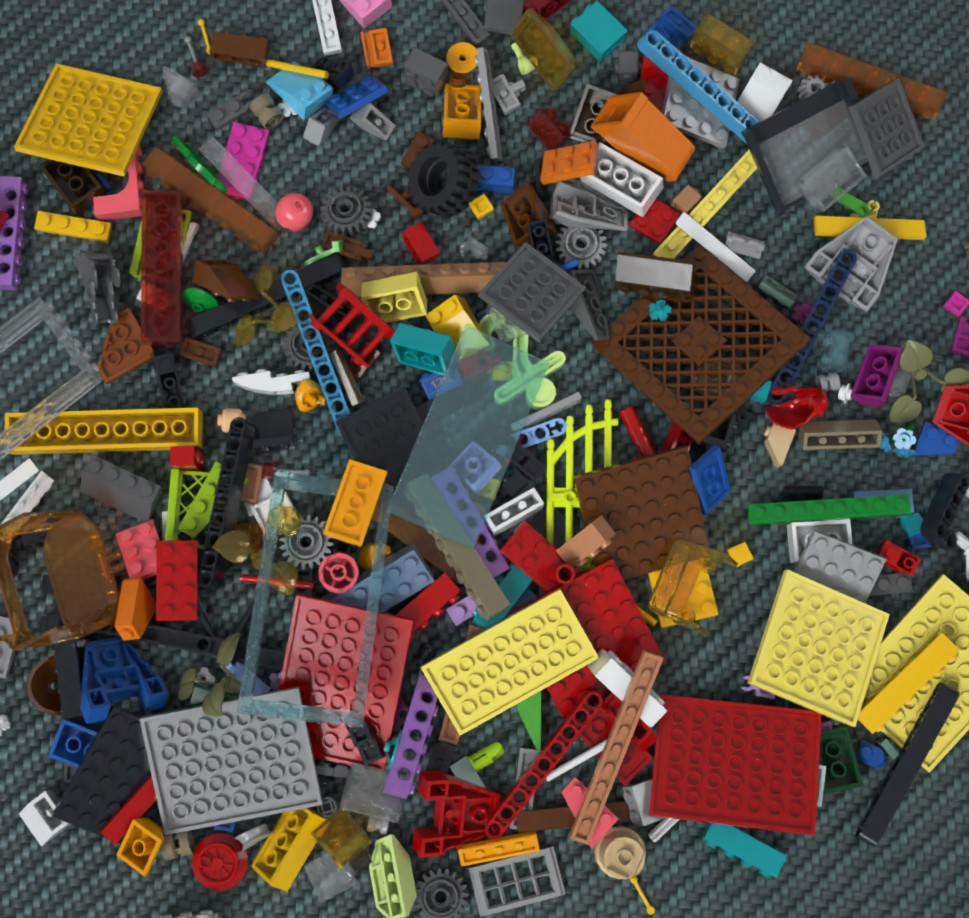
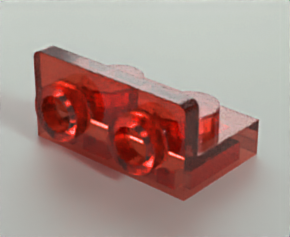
[527,108,572,150]

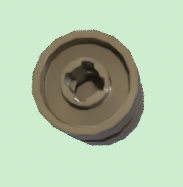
[250,93,284,130]
[160,830,195,861]

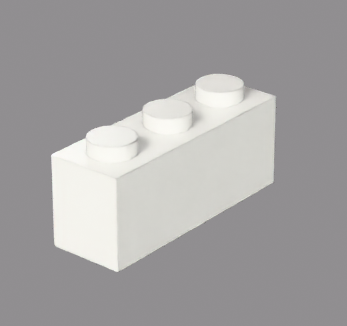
[483,488,544,537]

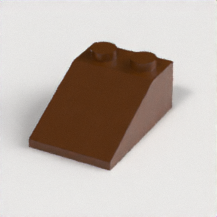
[501,181,557,248]

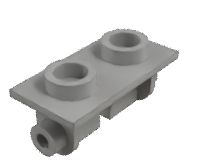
[725,232,765,259]

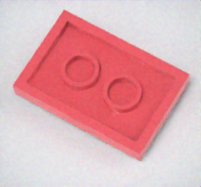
[116,519,160,580]

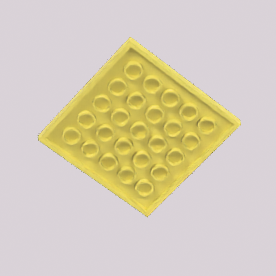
[748,570,890,727]

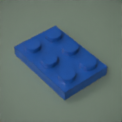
[326,75,388,119]
[689,445,731,514]

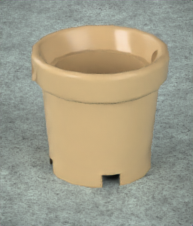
[594,825,646,879]

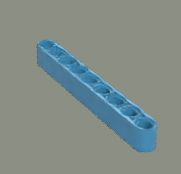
[637,30,769,148]
[281,270,350,431]

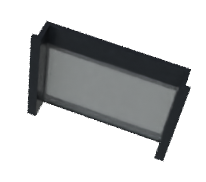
[741,78,870,216]

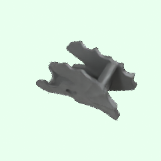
[72,252,120,325]

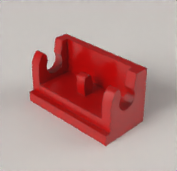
[401,222,440,265]

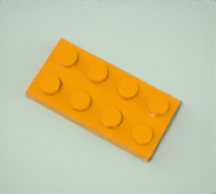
[323,459,387,547]

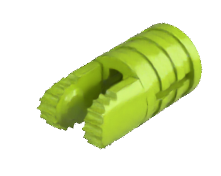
[468,742,505,772]

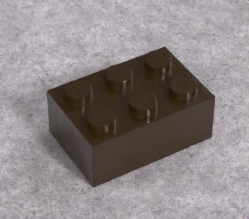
[39,159,108,216]

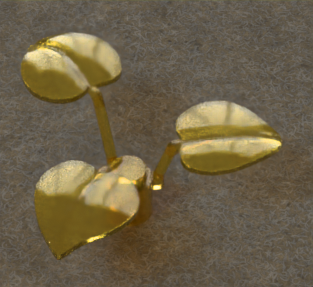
[235,262,297,347]
[213,506,301,596]

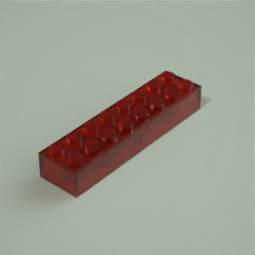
[141,190,183,346]

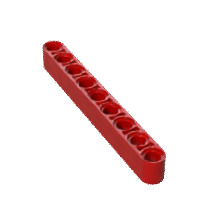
[484,690,603,839]

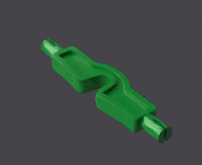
[171,135,228,194]

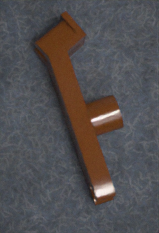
[386,185,423,219]

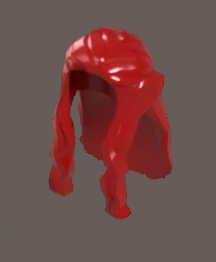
[766,386,828,430]

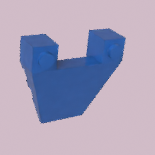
[80,636,168,724]

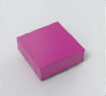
[943,290,969,317]

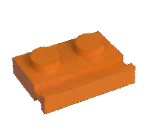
[360,28,393,69]

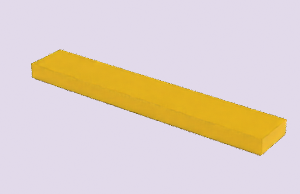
[814,216,926,240]

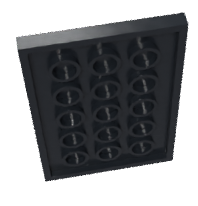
[335,387,454,525]
[52,705,151,844]

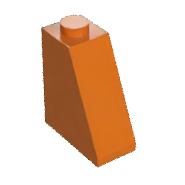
[114,577,156,641]

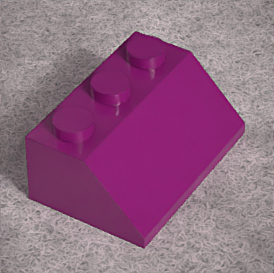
[851,344,904,408]

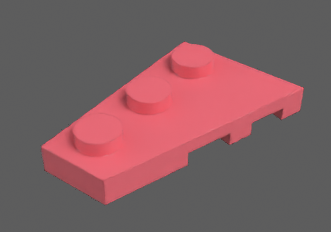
[561,777,619,849]

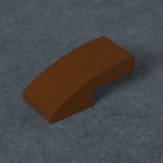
[348,341,383,383]

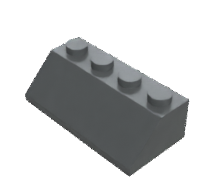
[79,454,166,522]

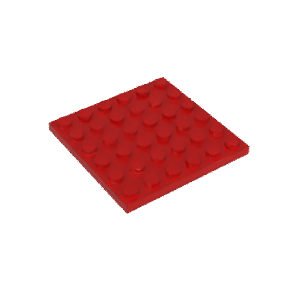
[508,558,666,718]

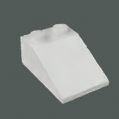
[737,63,793,122]

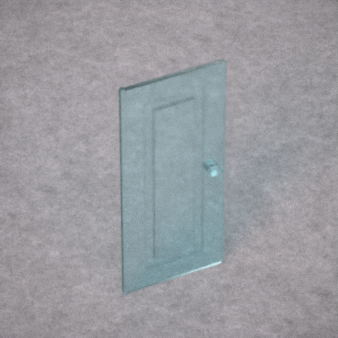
[386,324,549,549]

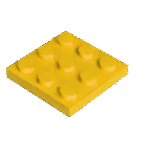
[648,558,719,628]

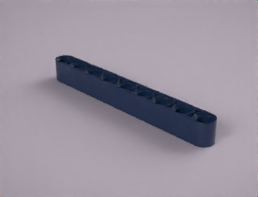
[767,249,857,404]

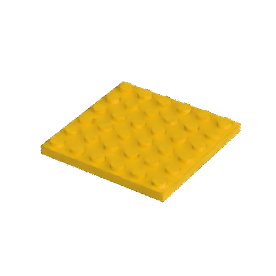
[14,64,162,177]

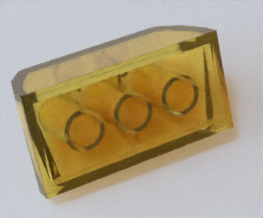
[510,8,576,91]

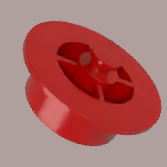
[192,833,248,891]

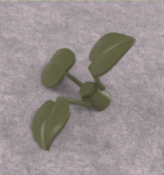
[889,339,969,423]
[178,633,244,717]

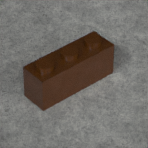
[209,31,270,68]

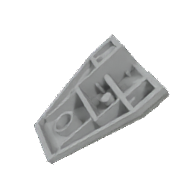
[549,178,628,231]
[804,217,898,312]

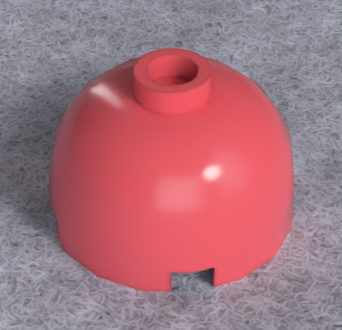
[275,192,313,232]
[318,553,359,594]

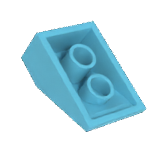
[266,62,333,120]

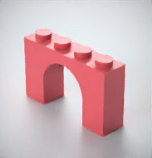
[93,145,146,221]

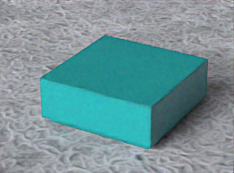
[900,512,923,537]

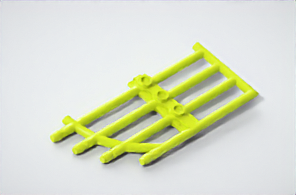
[546,400,618,572]

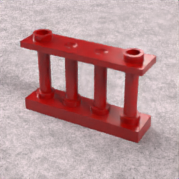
[309,282,395,369]

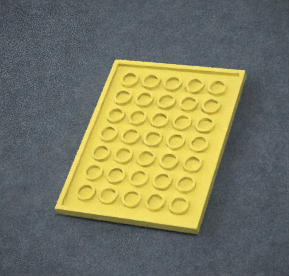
[863,574,969,773]

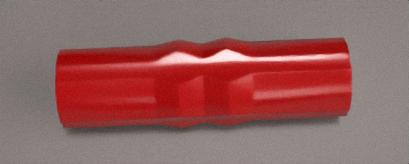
[619,406,657,457]

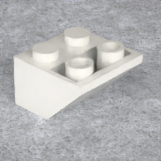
[19,789,71,847]

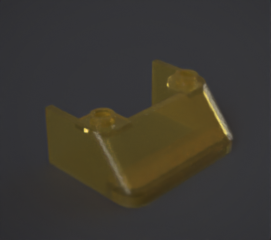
[648,539,738,636]

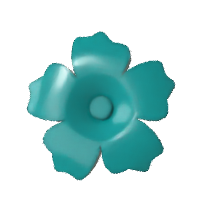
[649,299,672,322]

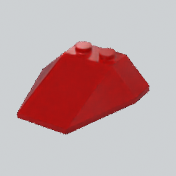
[932,385,969,446]

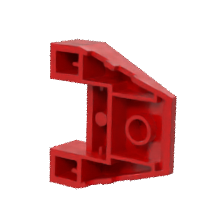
[412,770,501,858]

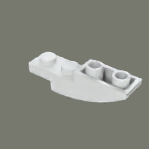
[232,369,312,395]

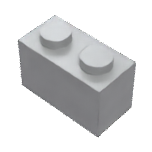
[623,779,664,826]

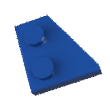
[912,421,960,457]

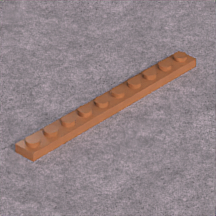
[569,650,664,845]

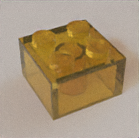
[310,807,372,870]

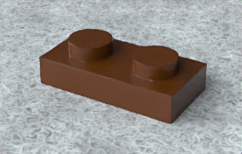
[401,131,435,170]
[179,337,222,368]

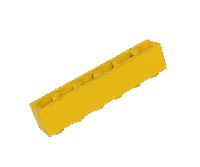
[858,631,960,734]

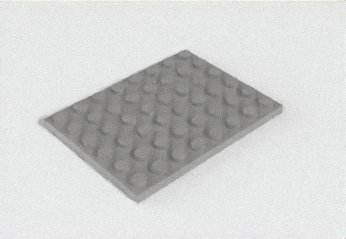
[140,686,323,835]

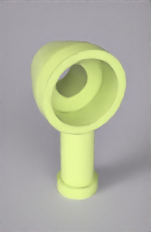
[511,42,537,75]

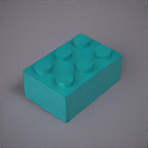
[390,323,459,377]

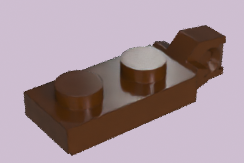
[321,230,374,262]

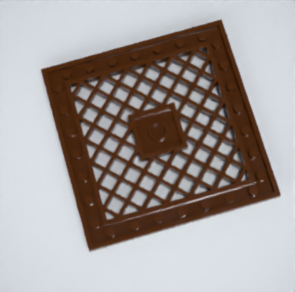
[591,244,811,445]

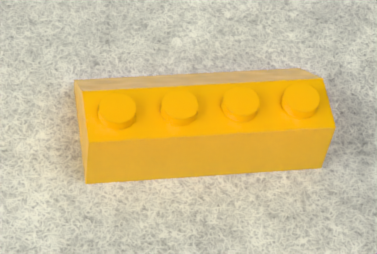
[251,807,329,892]

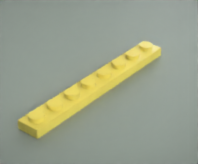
[652,150,765,259]

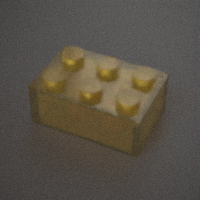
[690,13,754,76]

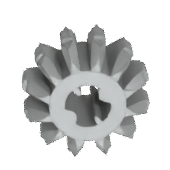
[798,74,829,99]

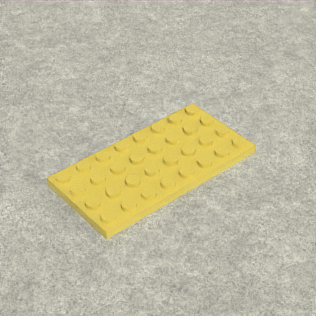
[421,588,599,735]

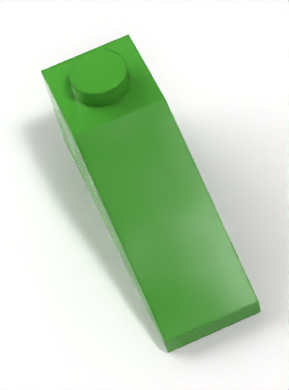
[516,691,541,751]

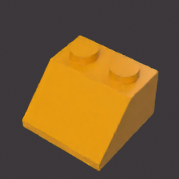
[116,817,164,877]

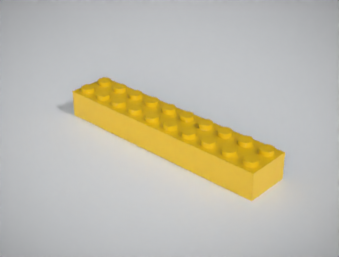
[4,408,203,455]

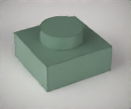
[875,738,900,760]

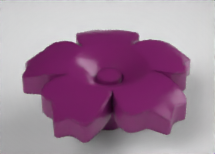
[791,303,811,325]

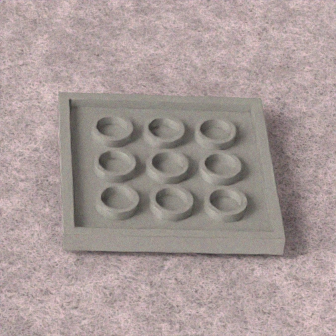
[661,57,740,149]
[793,530,887,603]

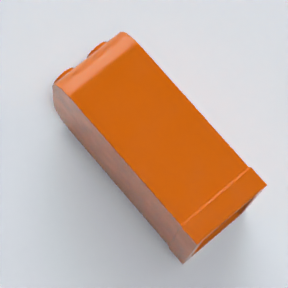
[590,92,695,182]

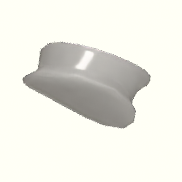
[235,823,273,851]

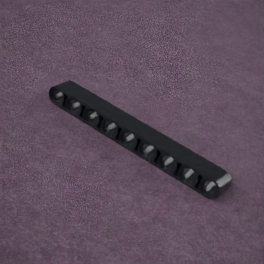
[187,254,346,340]
[197,417,255,590]
[855,681,960,847]

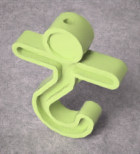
[479,310,566,411]

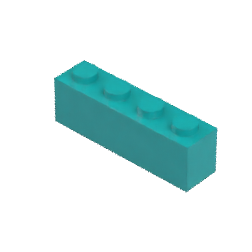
[472,563,532,631]
[702,823,787,878]

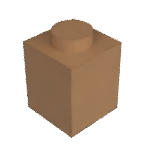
[671,185,702,215]

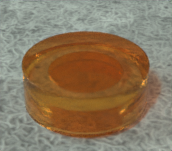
[449,71,467,88]

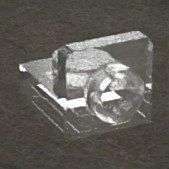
[460,237,490,260]

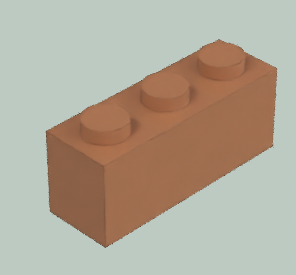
[556,515,616,567]

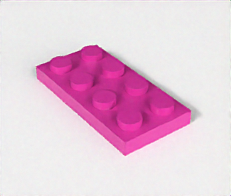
[214,122,270,201]

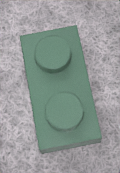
[758,275,798,308]

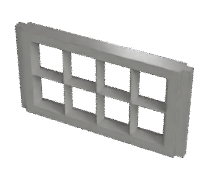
[468,846,565,917]

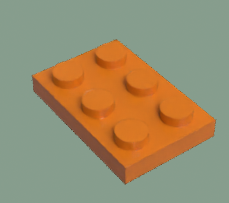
[540,140,598,185]

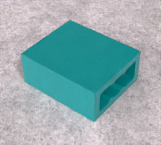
[570,1,628,62]

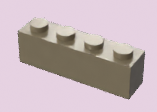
[798,419,882,450]

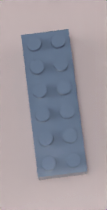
[320,543,435,612]

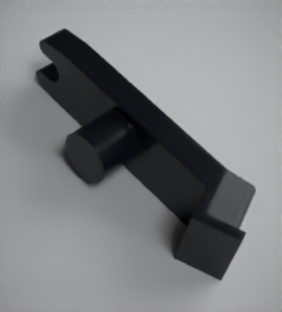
[530,159,547,202]

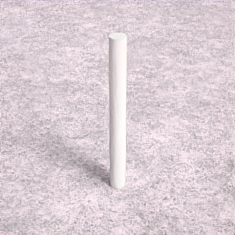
[546,739,607,782]

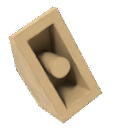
[763,423,796,468]

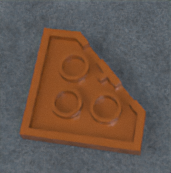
[97,307,155,385]

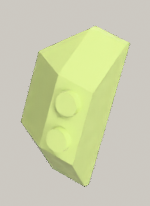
[369,834,417,918]

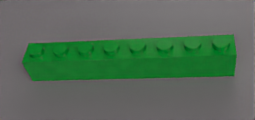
[748,494,911,526]

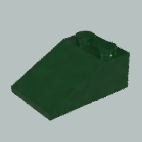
[819,726,863,795]

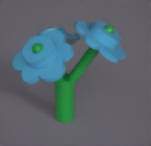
[879,423,917,458]

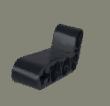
[920,473,969,550]

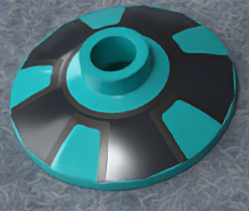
[383,729,403,768]

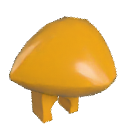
[295,379,325,413]
[358,542,391,571]

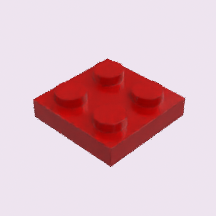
[629,199,681,246]

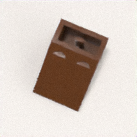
[192,259,260,302]

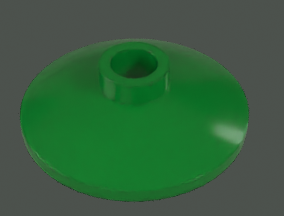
[181,287,219,312]

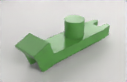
[830,187,872,218]
[304,239,344,266]

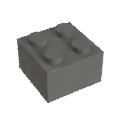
[404,47,448,97]

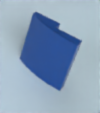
[646,5,699,50]

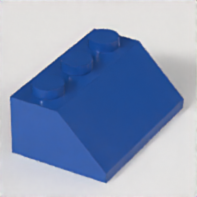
[48,718,99,768]

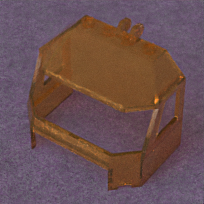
[0,511,125,651]

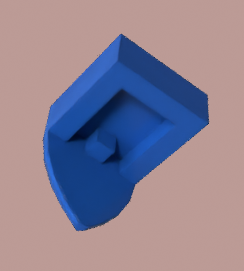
[856,741,887,769]

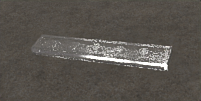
[199,137,283,232]

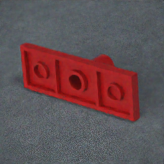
[499,521,583,593]

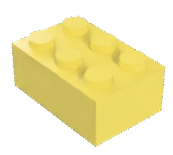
[361,272,427,323]

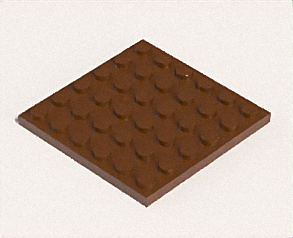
[573,445,711,580]

